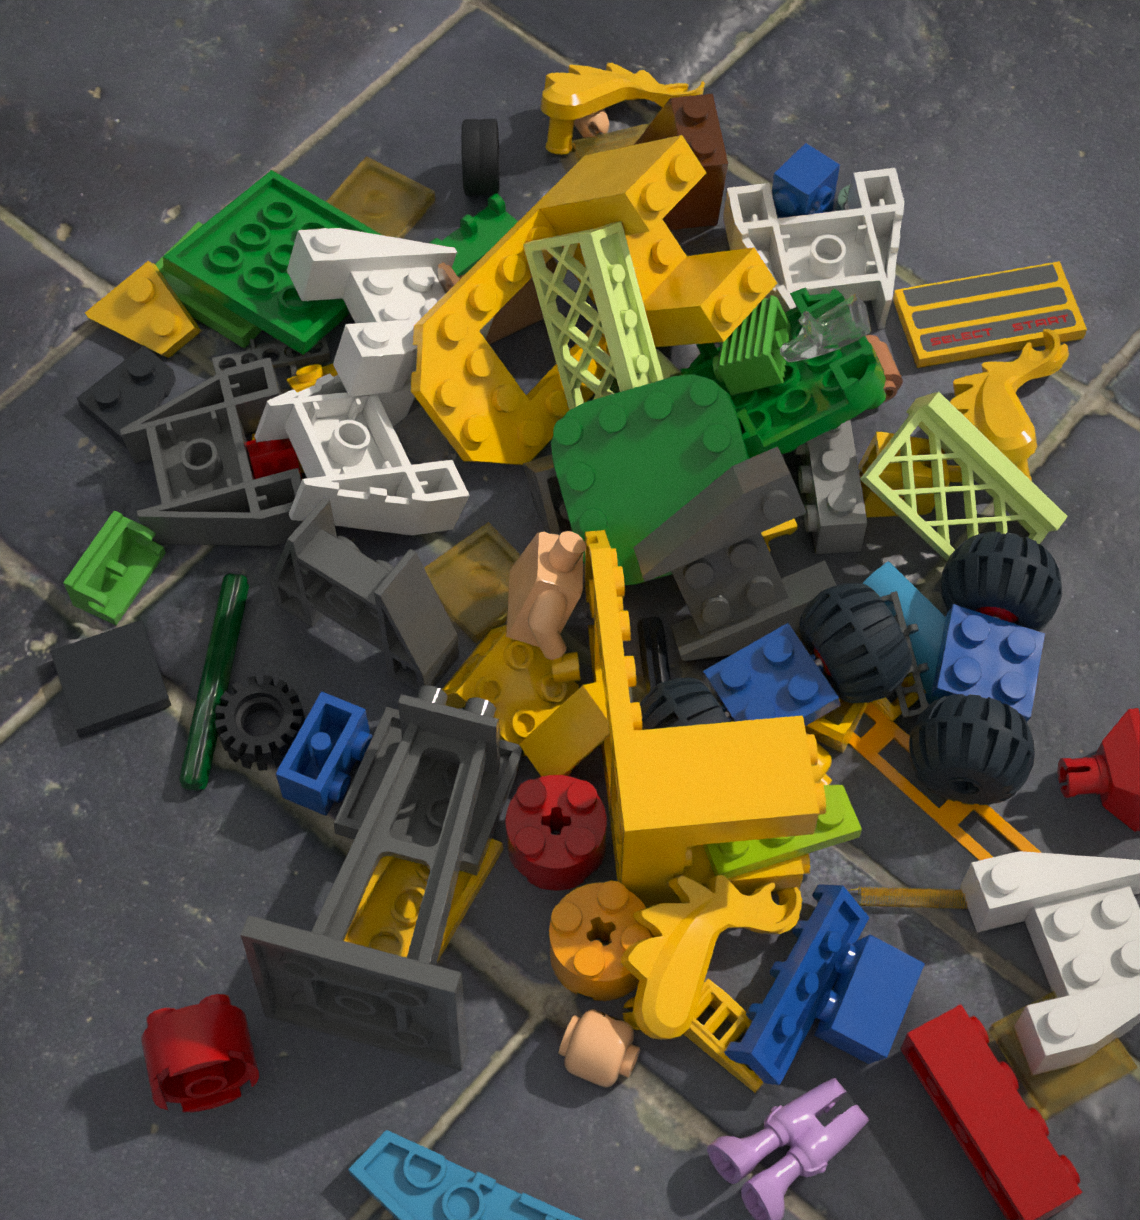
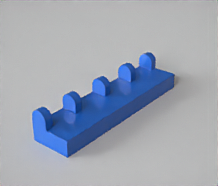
[725,884,869,1085]

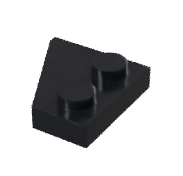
[77,345,176,449]

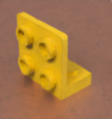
[442,625,579,756]

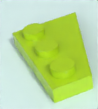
[703,785,862,879]

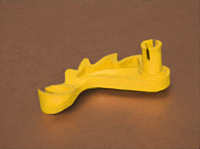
[540,63,705,155]
[950,329,1069,481]
[620,875,802,1040]

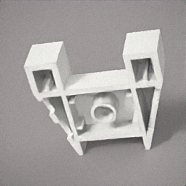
[723,168,904,329]
[287,228,494,397]
[254,374,470,535]
[960,851,1140,1076]

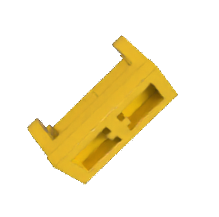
[519,681,609,777]

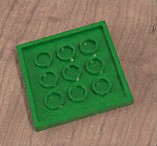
[163,170,381,355]

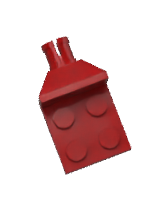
[1058,708,1140,832]

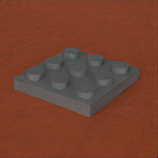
[334,707,524,876]

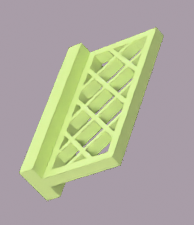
[523,221,664,410]
[860,391,1068,561]

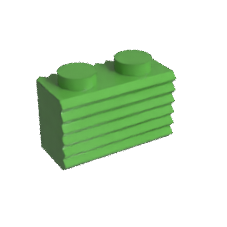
[713,295,791,396]

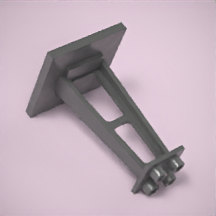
[240,685,500,1071]

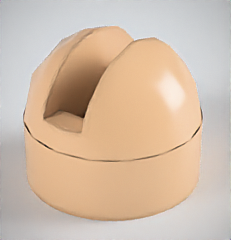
[574,109,610,141]

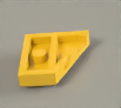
[85,261,202,358]

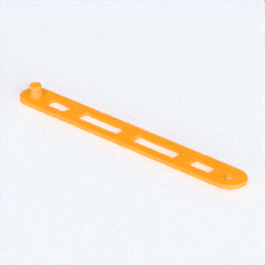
[849,702,1042,861]

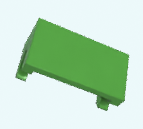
[63,510,166,626]

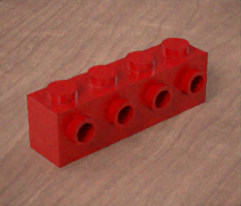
[900,1004,1082,1220]

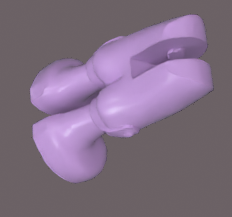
[707,1078,869,1220]

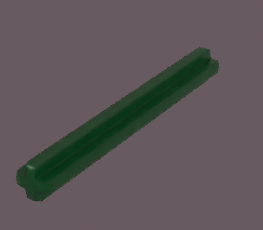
[179,573,249,791]

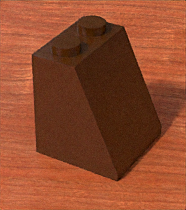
[634,94,728,230]

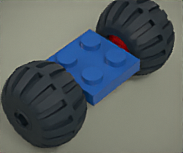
[909,532,1062,805]
[640,583,912,730]

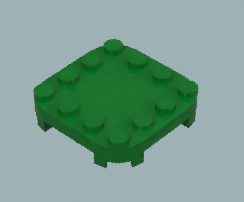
[680,287,886,459]
[551,374,749,585]

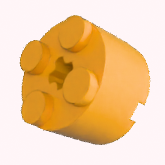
[549,881,653,1001]

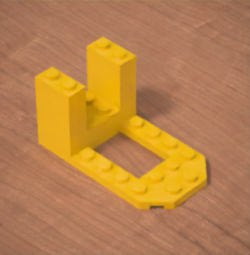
[411,135,777,465]
[585,530,826,907]

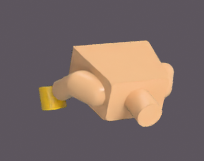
[506,531,586,683]

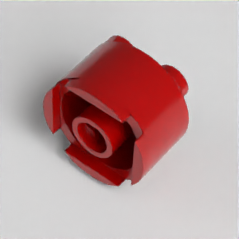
[506,775,607,891]
[141,994,259,1112]

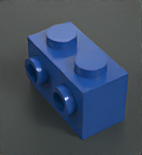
[771,143,840,218]
[276,691,373,816]
[814,935,925,1064]

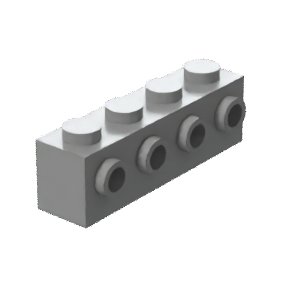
[794,420,867,554]

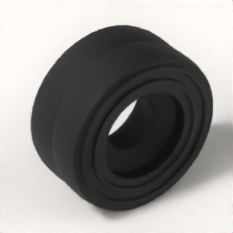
[461,119,500,196]

